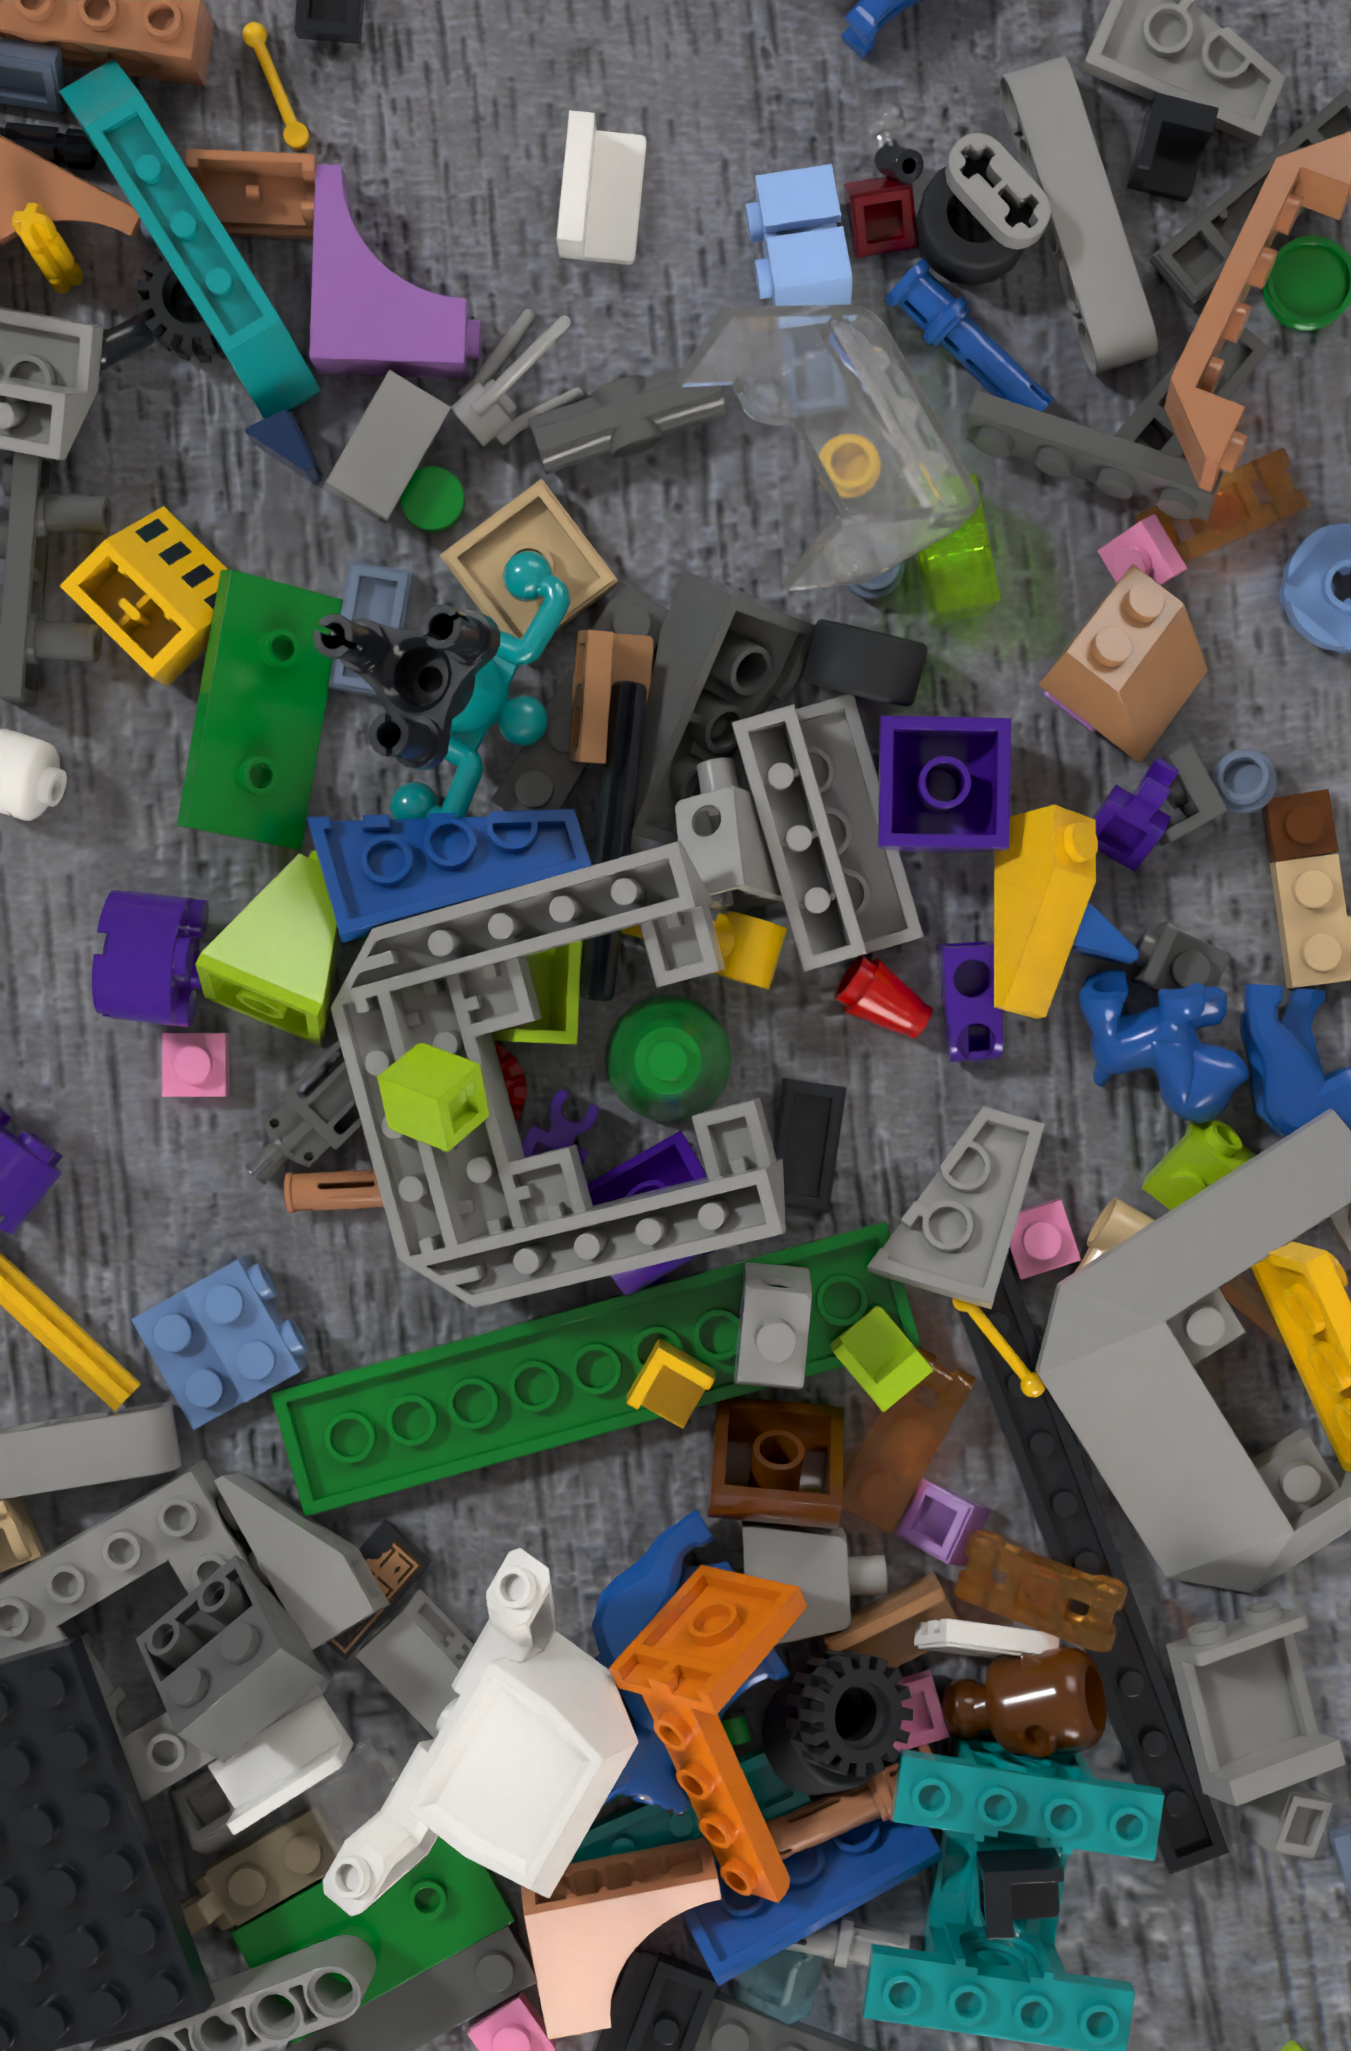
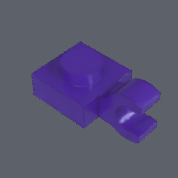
[1092,757,1179,872]

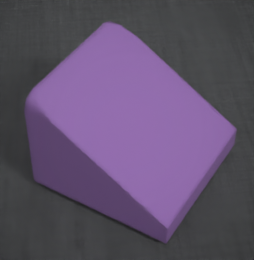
[895,1478,990,1566]

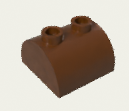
[707,1397,844,1530]

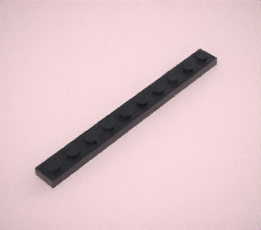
[956,1258,1230,1875]

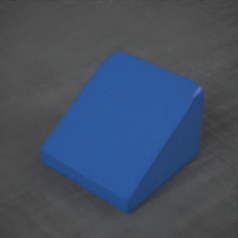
[1070,902,1139,965]

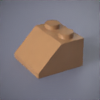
[1038,564,1208,763]

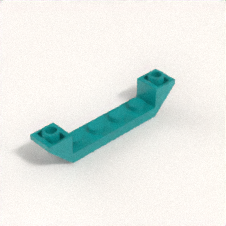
[59,58,322,419]

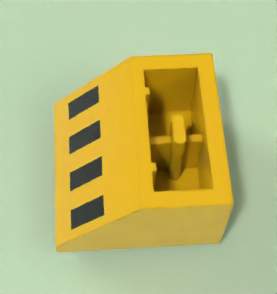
[60,506,227,687]

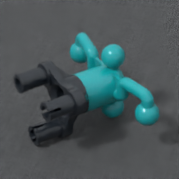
[313,551,570,819]

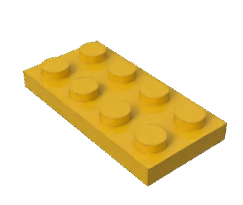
[1251,1241,1351,1473]

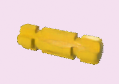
[11,203,84,294]

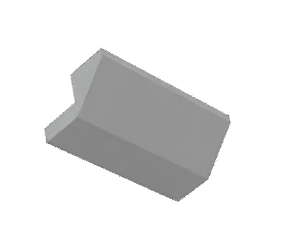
[0,307,104,460]
[732,694,924,972]

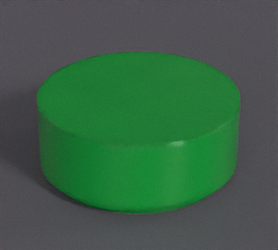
[400,466,466,534]

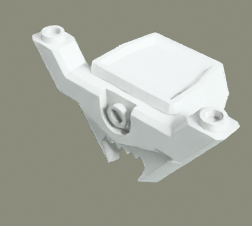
[323,1548,639,1916]

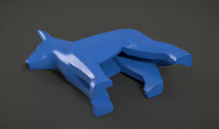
[1240,984,1351,1138]
[592,1509,791,1816]

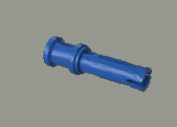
[884,258,1054,412]

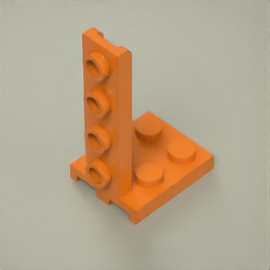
[609,1565,808,1903]

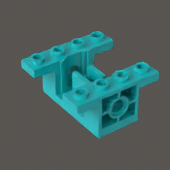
[862,1735,1165,2051]

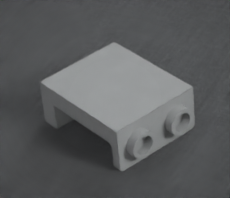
[1166,1601,1346,1807]

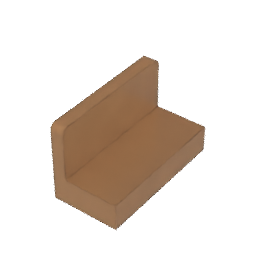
[568,630,654,764]
[823,1572,958,1668]

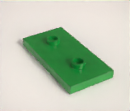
[176,569,343,850]
[231,1836,516,2044]

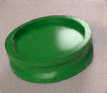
[1262,236,1351,331]

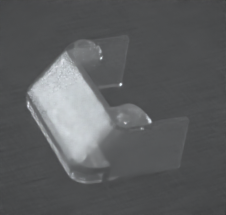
[676,305,980,591]

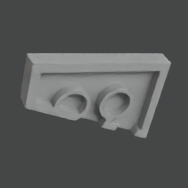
[1081,0,1286,145]
[867,1106,1045,1309]

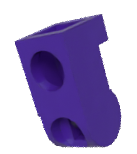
[936,940,1003,1063]

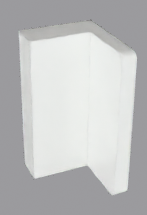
[557,110,647,265]
[207,1695,354,1835]

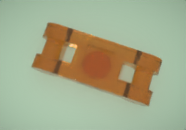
[1134,448,1311,564]
[954,1529,1128,1652]

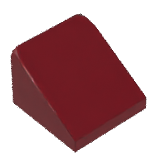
[844,176,918,258]

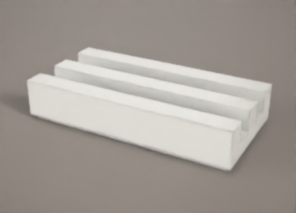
[914,1618,1060,1659]

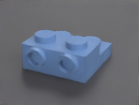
[131,1255,309,1430]

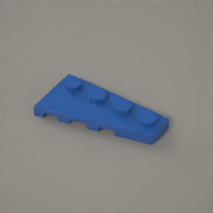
[307,809,592,943]
[681,1817,943,1986]

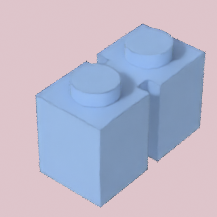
[745,164,852,323]

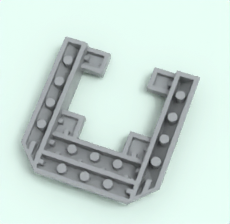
[330,841,786,1308]
[1035,1109,1351,1593]

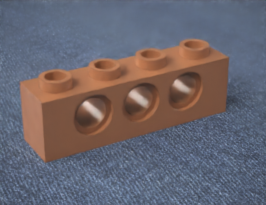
[0,0,215,87]

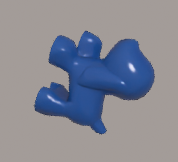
[1079,970,1249,1124]

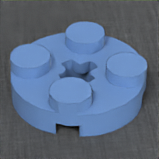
[1278,523,1351,654]

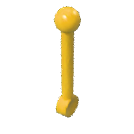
[242,22,310,151]
[952,1298,1046,1398]

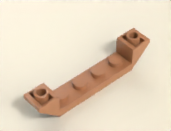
[1164,131,1351,492]

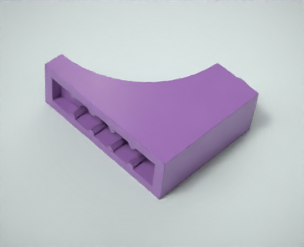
[309,164,482,379]

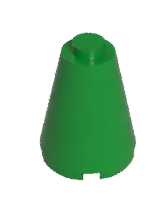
[605,995,731,1122]

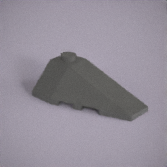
[632,571,816,844]

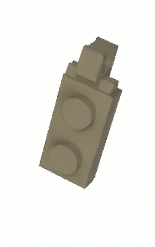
[180,1802,343,1934]

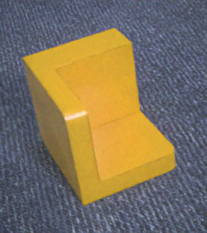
[626,1338,716,1429]

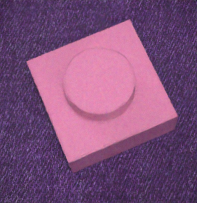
[1097,514,1188,586]
[162,1033,230,1097]
[1009,1198,1081,1280]
[893,1670,950,1752]
[467,1991,557,2051]

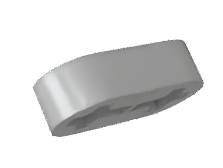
[945,133,1051,249]

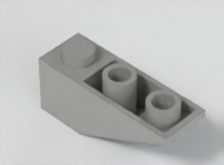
[214,1472,390,1650]

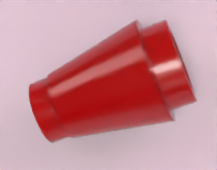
[834,955,933,1039]

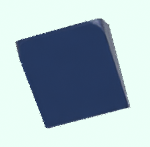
[245,409,323,484]

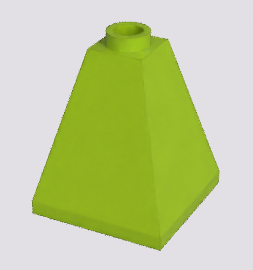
[195,851,340,1047]

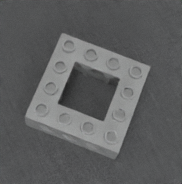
[0,1458,334,1802]

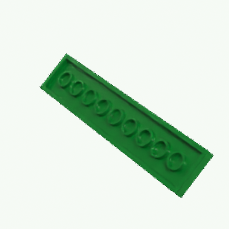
[270,1220,921,1517]

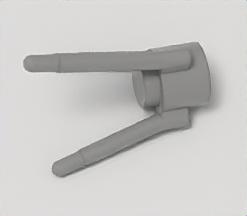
[450,309,584,447]

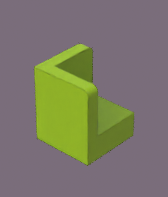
[377,1043,489,1152]
[829,1306,934,1412]

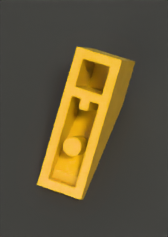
[994,805,1098,1019]

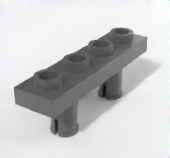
[0,452,112,706]

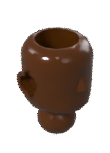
[942,1647,1107,1757]

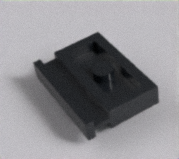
[592,1945,718,2051]

